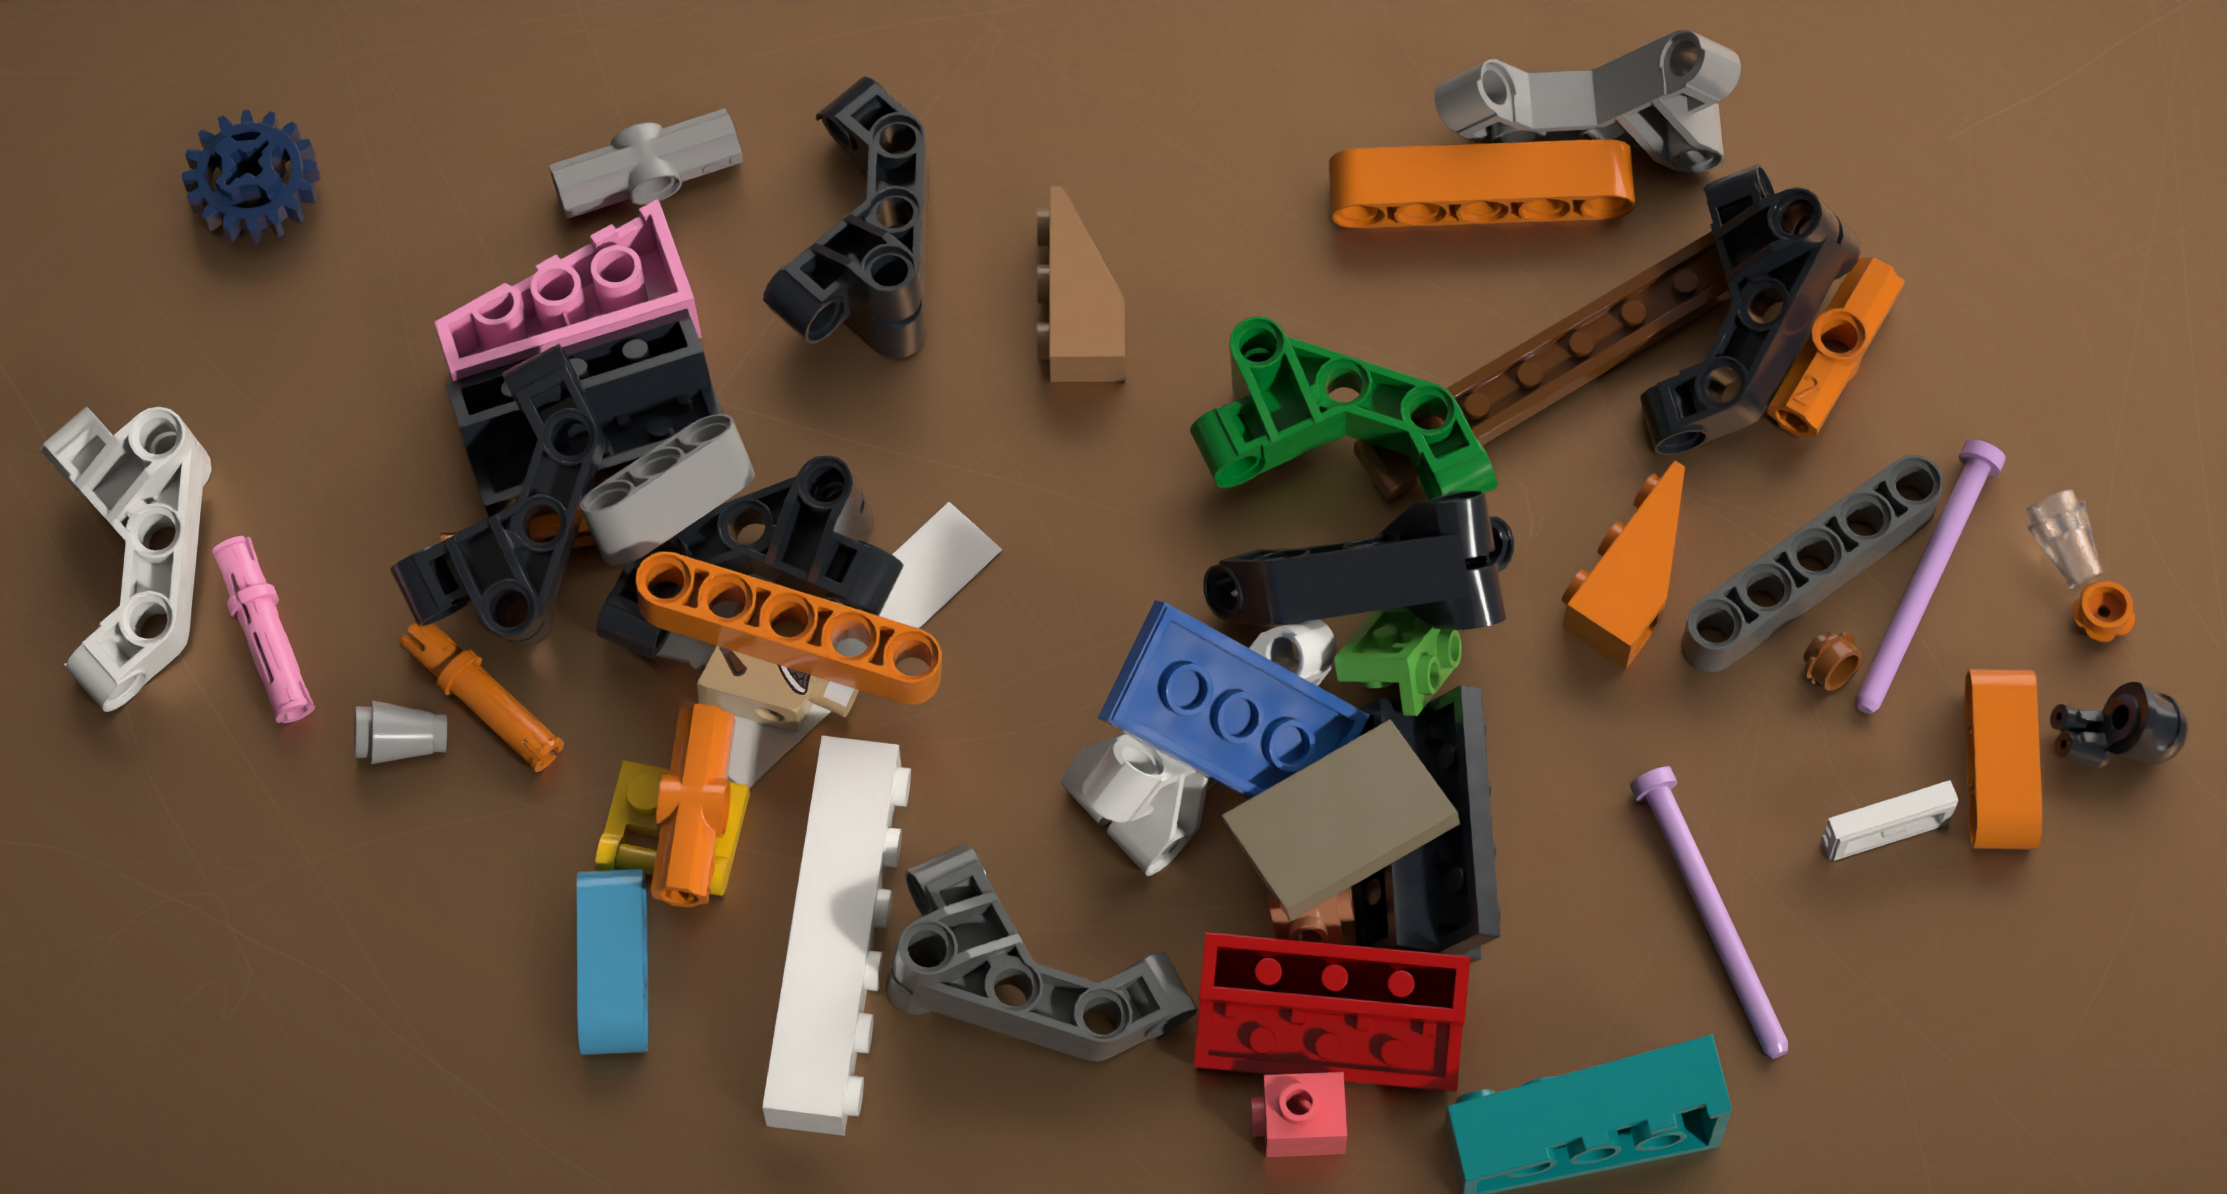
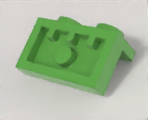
[1334,607,1462,716]

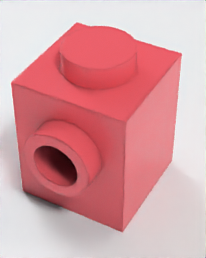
[1251,1072,1347,1157]

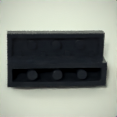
[445,309,723,518]
[1353,685,1501,963]

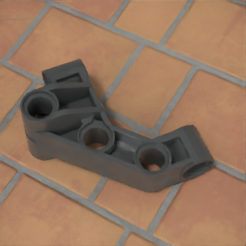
[885,843,1197,1062]

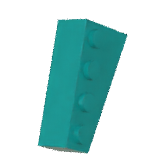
[1444,1034,1732,1194]

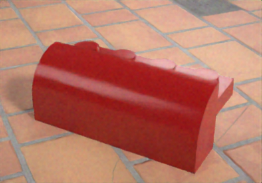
[1194,932,1471,1092]

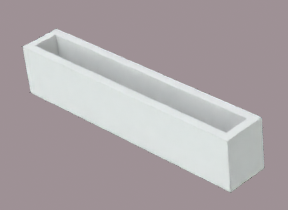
[762,735,911,1136]

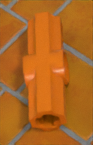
[1767,257,1905,438]
[651,704,736,908]

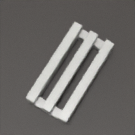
[1821,780,1959,861]

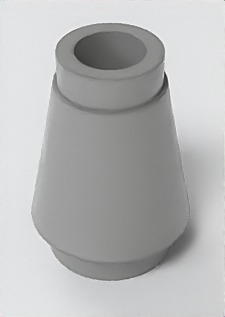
[354,700,447,764]

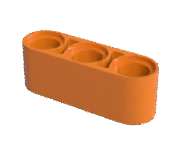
[1964,669,2042,850]

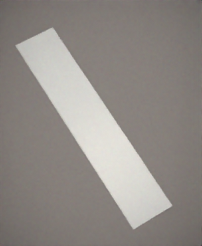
[727,502,1002,788]

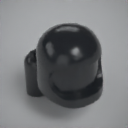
[2050,682,2188,769]

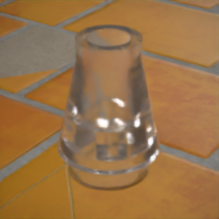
[2026,489,2104,588]

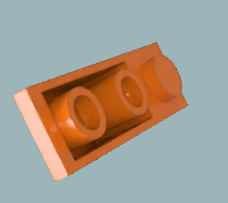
[1561,460,1685,669]

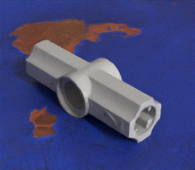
[549,108,743,219]

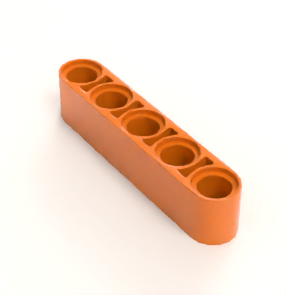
[1329,139,1636,228]
[636,551,942,705]

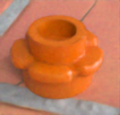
[2072,581,2136,642]

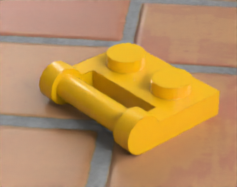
[595,760,750,896]

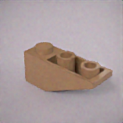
[1037,186,1125,382]

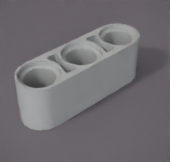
[580,414,755,566]

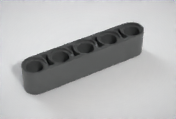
[1681,455,1944,673]

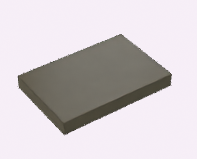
[1222,719,1460,921]

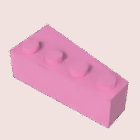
[434,199,702,382]

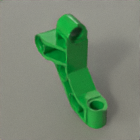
[1190,316,1498,500]

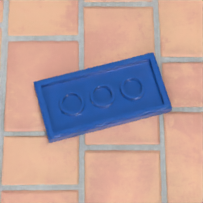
[1098,600,1369,799]

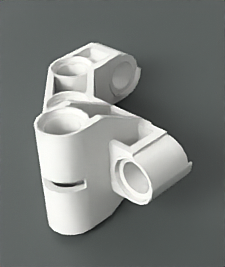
[39,406,212,712]
[1060,619,1337,876]

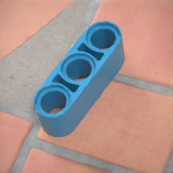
[577,869,648,1055]

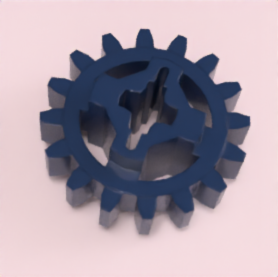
[182,110,321,243]

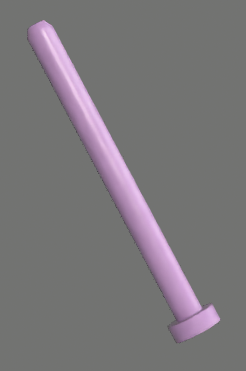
[1856,439,2006,714]
[1630,766,1788,1059]

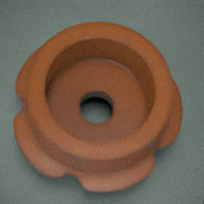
[1804,631,1863,691]

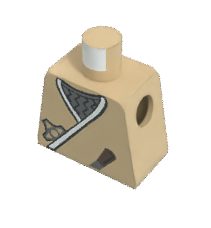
[697,604,859,731]

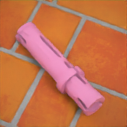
[212,536,315,723]

